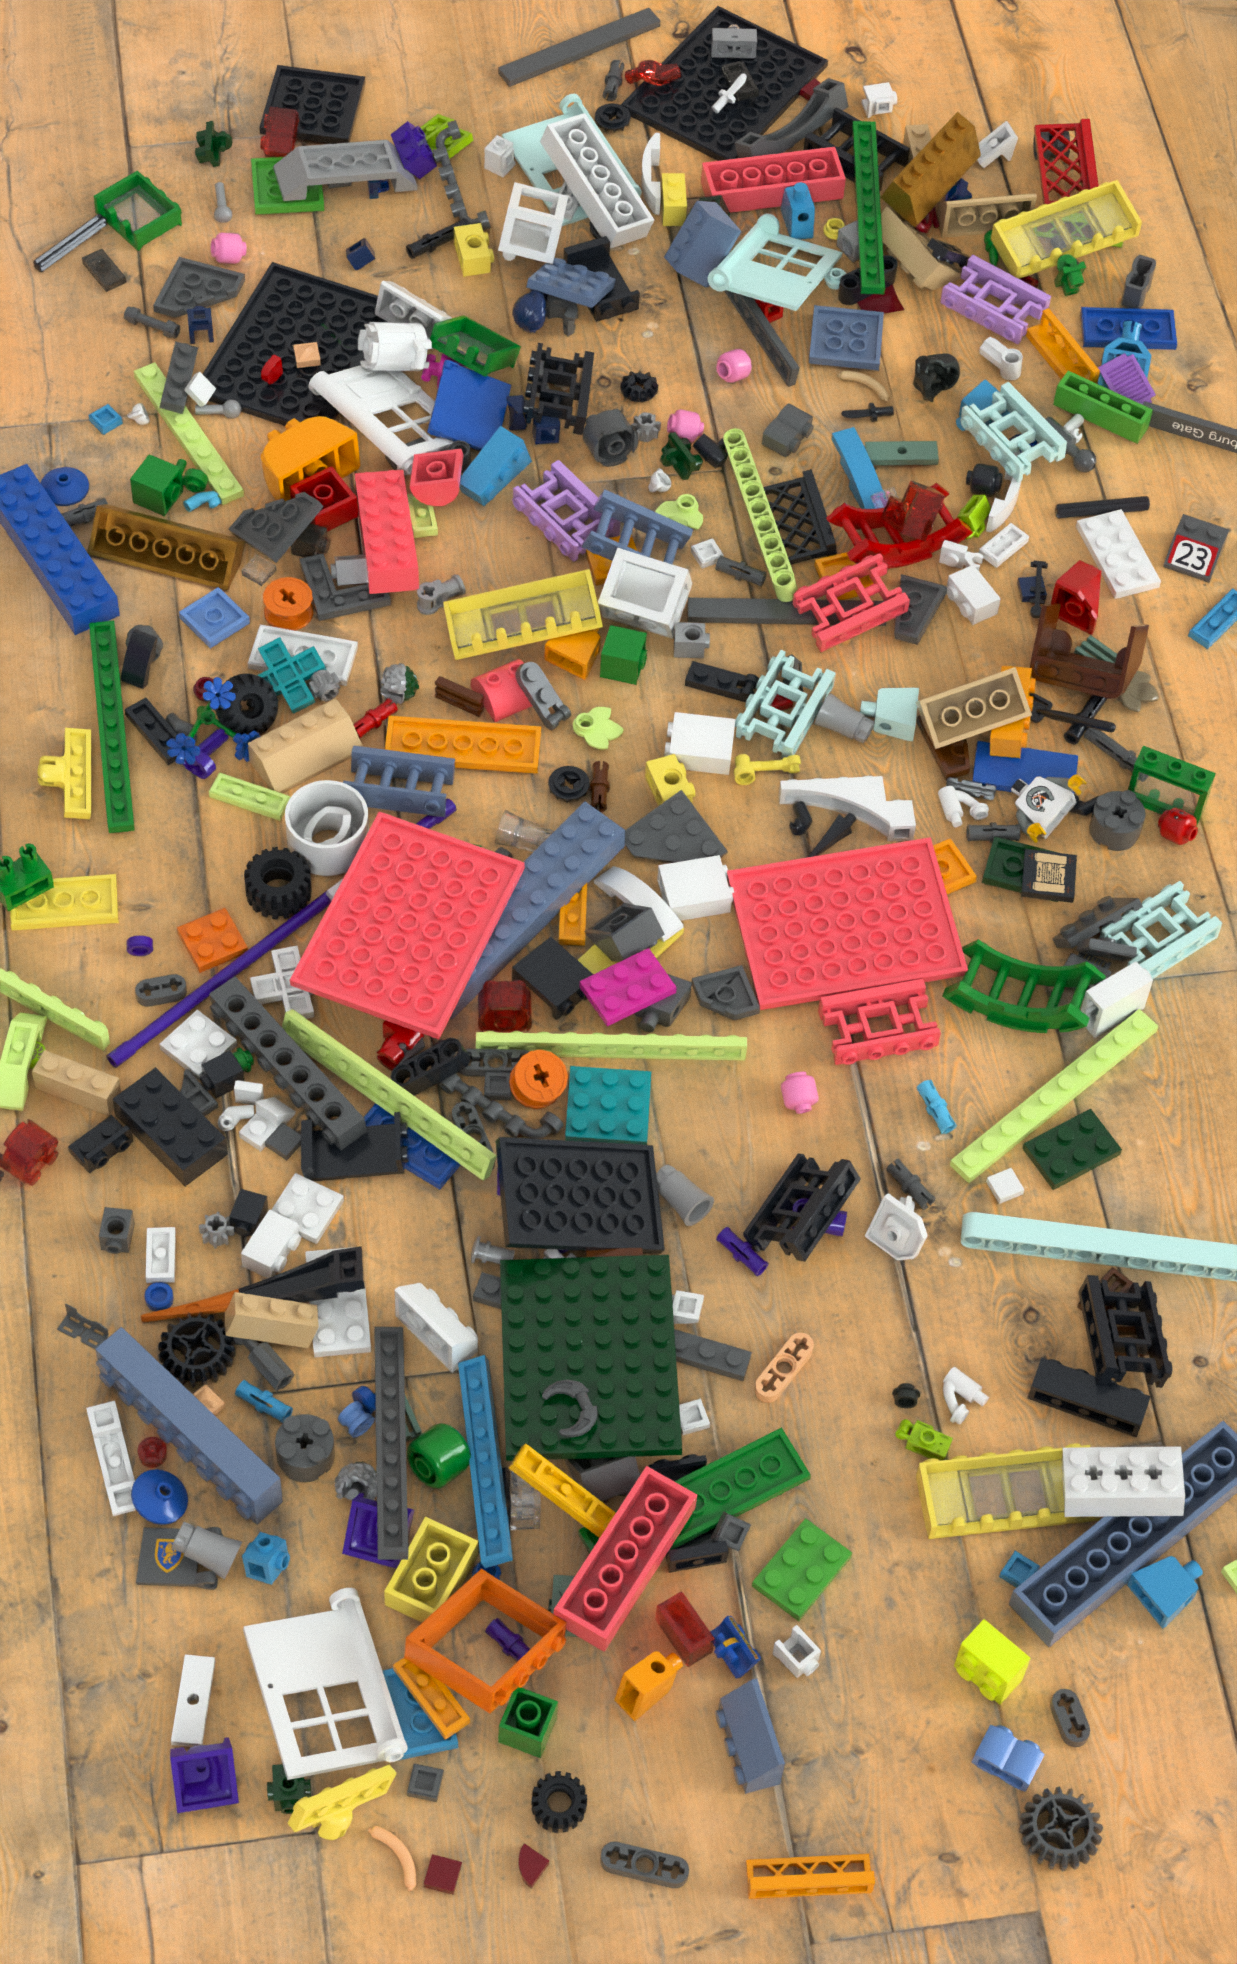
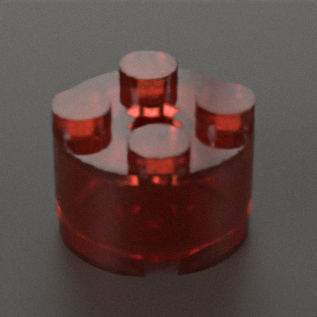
[478,980,532,1033]
[0,1119,59,1186]

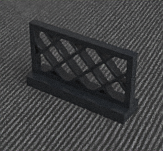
[763,469,837,565]

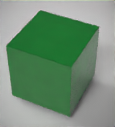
[130,454,183,516]
[600,625,648,685]
[498,1687,558,1758]

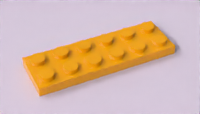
[385,716,541,774]

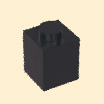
[200,1050,244,1098]
[229,1189,268,1237]

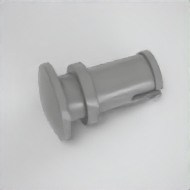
[471,1236,515,1264]

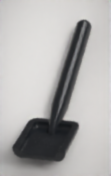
[1030,693,1116,732]

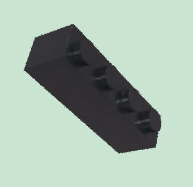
[1027,1357,1151,1438]

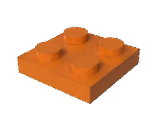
[177,908,248,973]

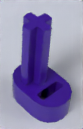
[183,728,229,779]

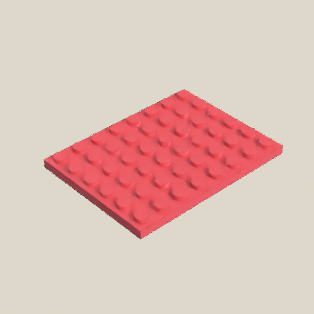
[290,811,525,1039]
[727,837,968,1010]

